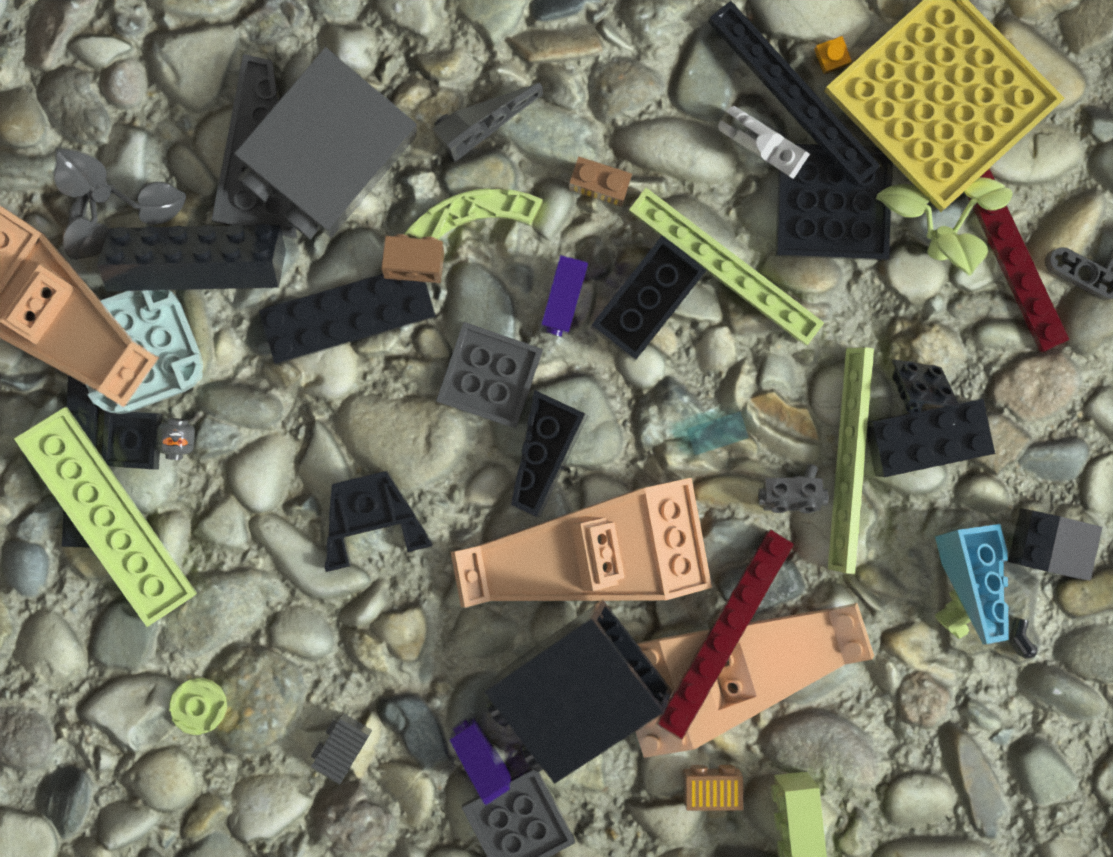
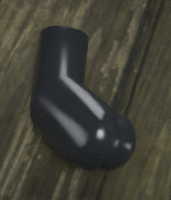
[1009,617,1038,659]

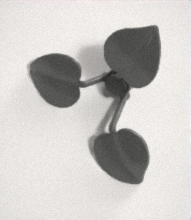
[54,148,186,260]

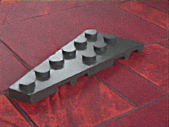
[212,54,297,239]

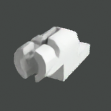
[718,106,810,179]

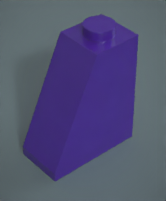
[541,255,588,337]
[449,718,511,806]

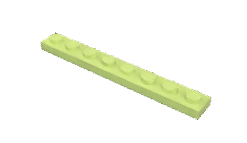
[628,188,824,346]
[828,347,874,574]

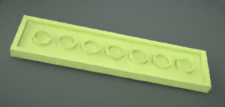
[14,407,197,627]

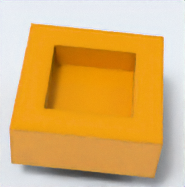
[814,36,852,75]

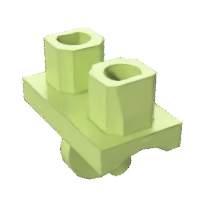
[935,589,971,639]

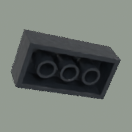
[590,235,707,362]
[867,398,995,478]

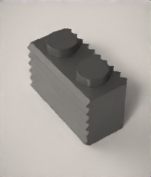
[311,714,372,785]

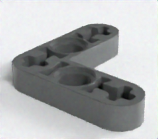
[1045,247,1113,300]

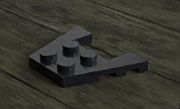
[325,471,433,572]

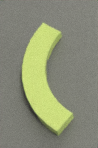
[404,188,543,239]

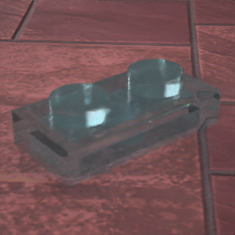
[686,412,749,455]

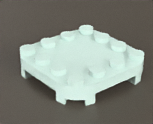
[86,290,203,414]

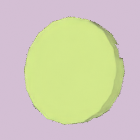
[169,678,227,735]

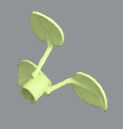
[876,177,1013,276]

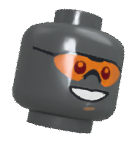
[156,418,195,460]

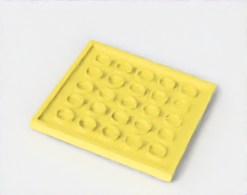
[824,0,1065,212]

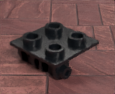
[892,359,960,415]

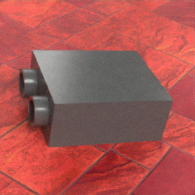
[235,47,417,239]

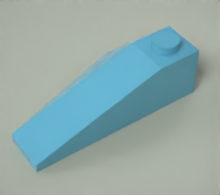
[935,524,1009,645]

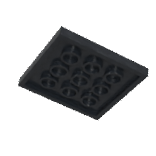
[775,144,893,261]

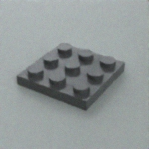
[436,322,543,429]
[462,768,575,857]

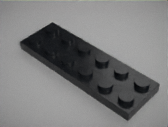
[259,274,437,365]

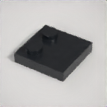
[102,411,163,470]

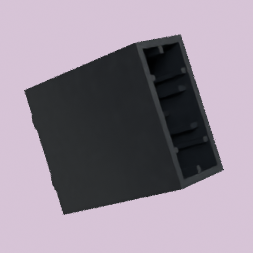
[485,599,672,784]

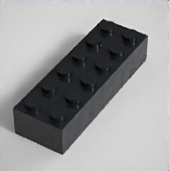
[97,224,286,291]

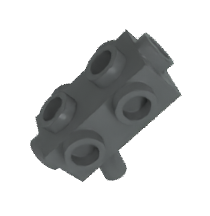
[758,464,828,513]

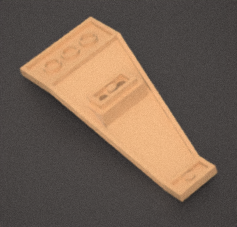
[451,478,712,607]

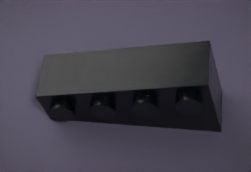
[511,390,588,517]

